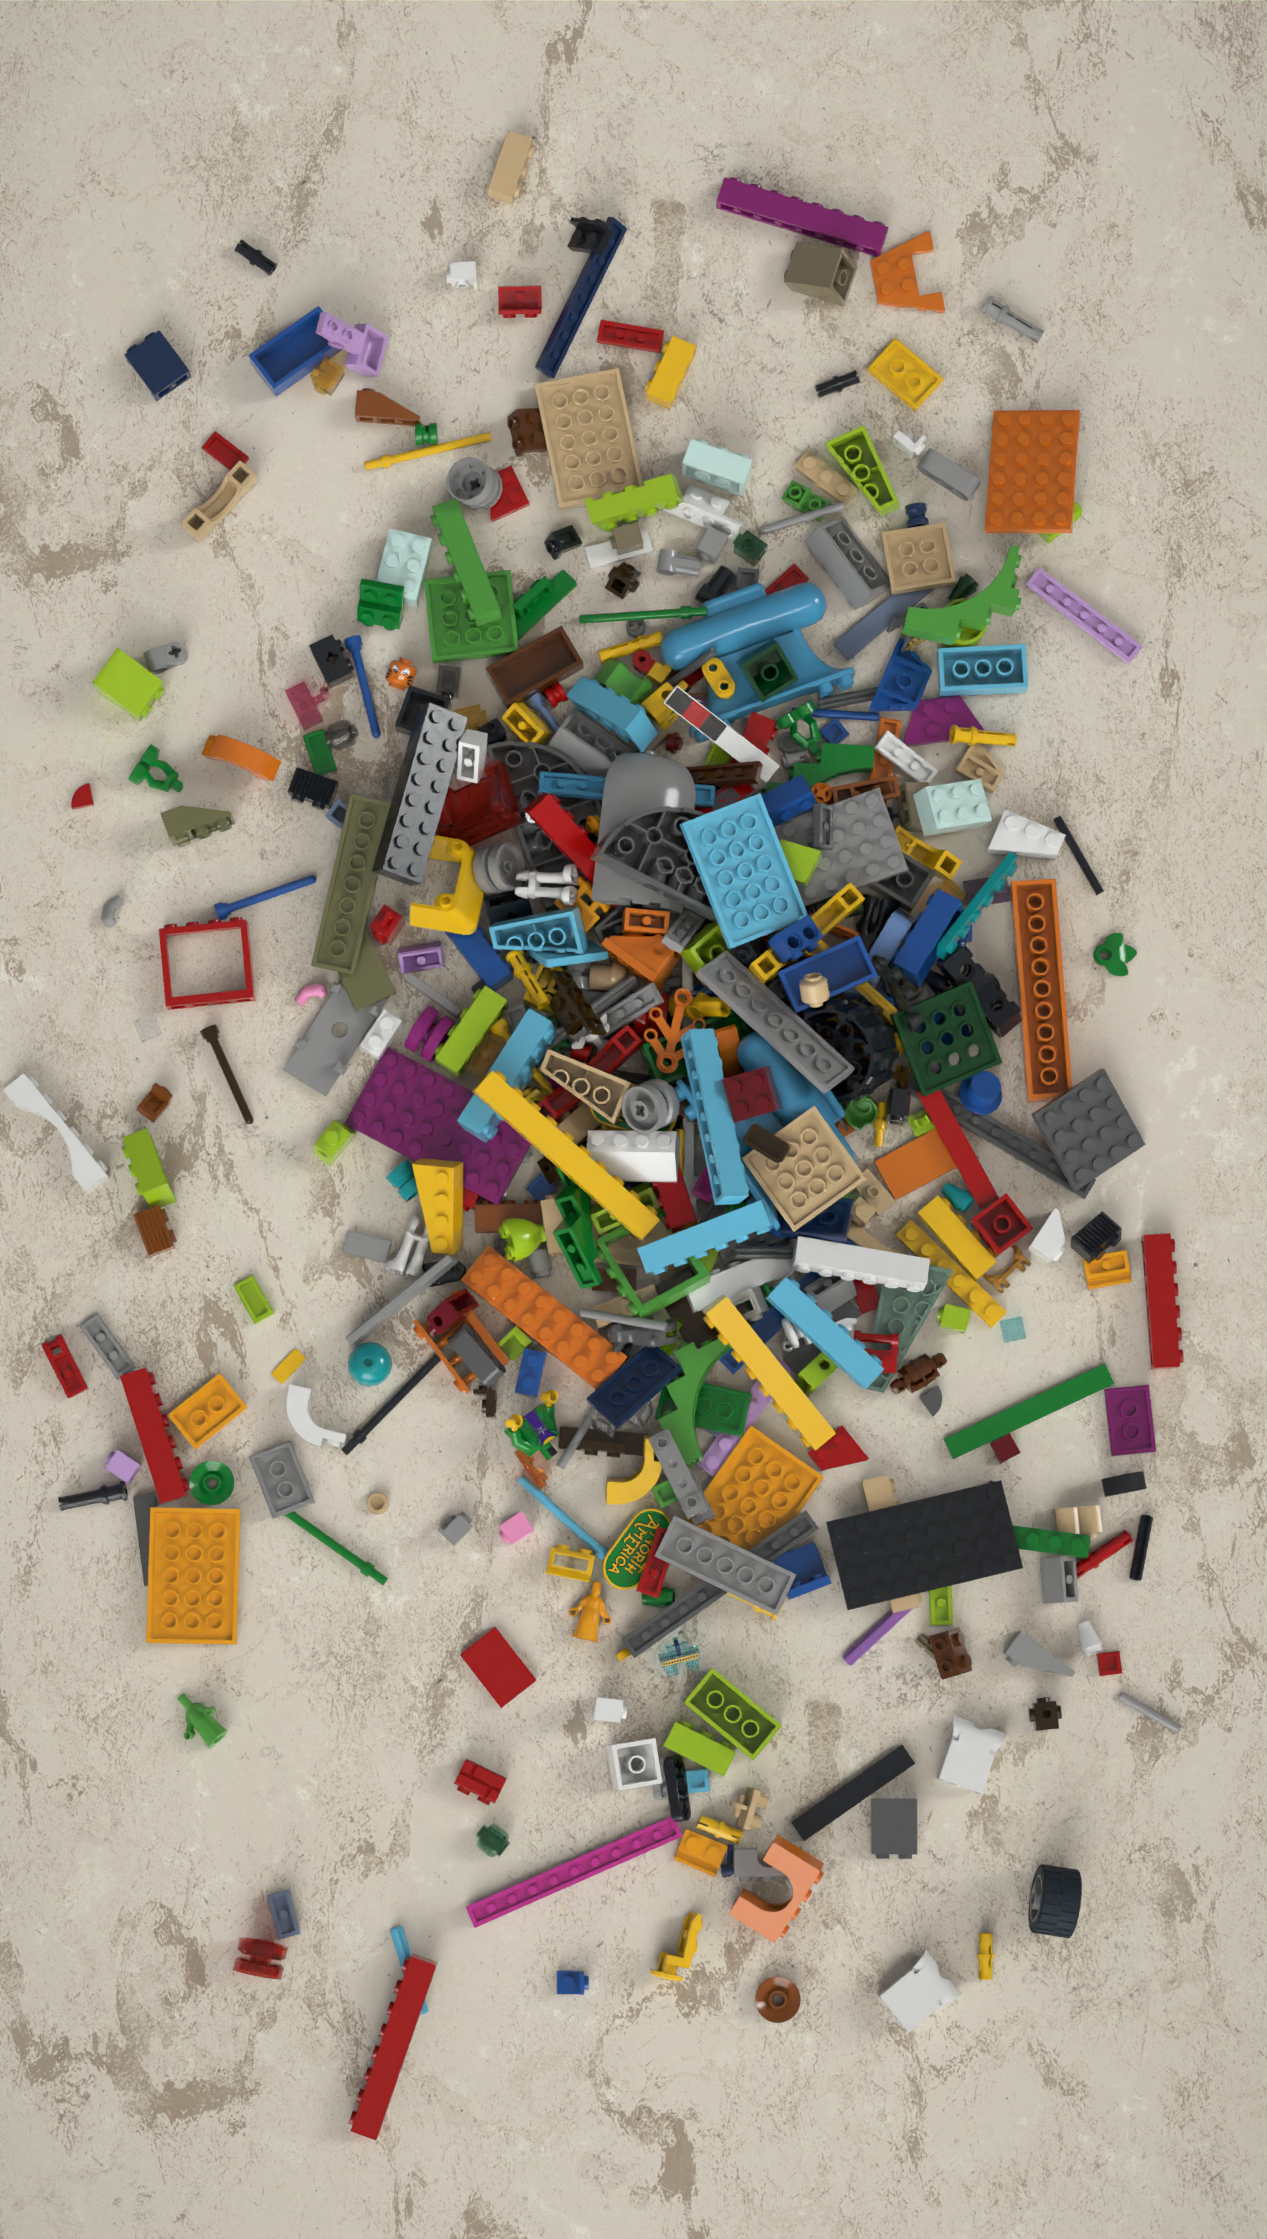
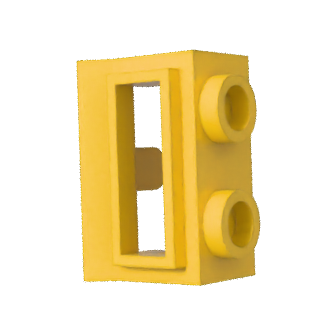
[546,1544,595,1583]

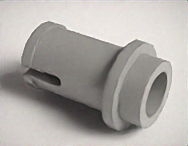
[780,749,809,770]

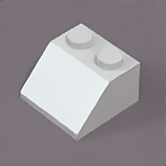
[1027,1208,1066,1264]
[606,1738,662,1791]

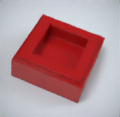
[1096,1651,1122,1676]

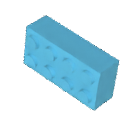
[936,644,1028,697]

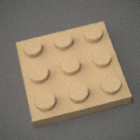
[881,522,956,595]

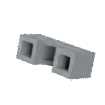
[733,1847,802,1881]

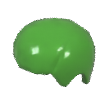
[844,1095,878,1129]

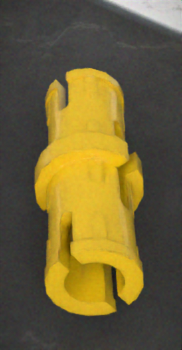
[696,1814,743,1844]
[977,1933,995,1980]

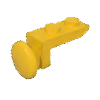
[650,1911,703,1981]

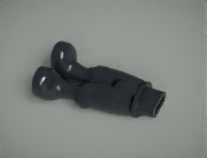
[856,894,900,953]

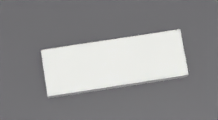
[585,530,653,570]
[875,730,938,784]

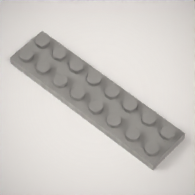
[696,950,855,1094]

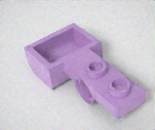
[315,312,389,377]

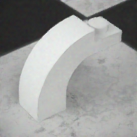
[286,1384,348,1448]

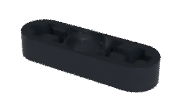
[664,1755,691,1822]

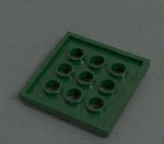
[890,980,1002,1097]

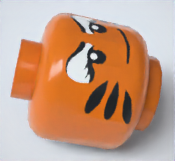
[385,657,417,691]

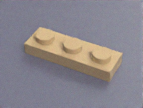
[794,449,858,506]

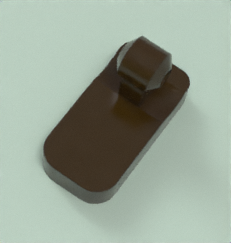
[743,1124,790,1163]

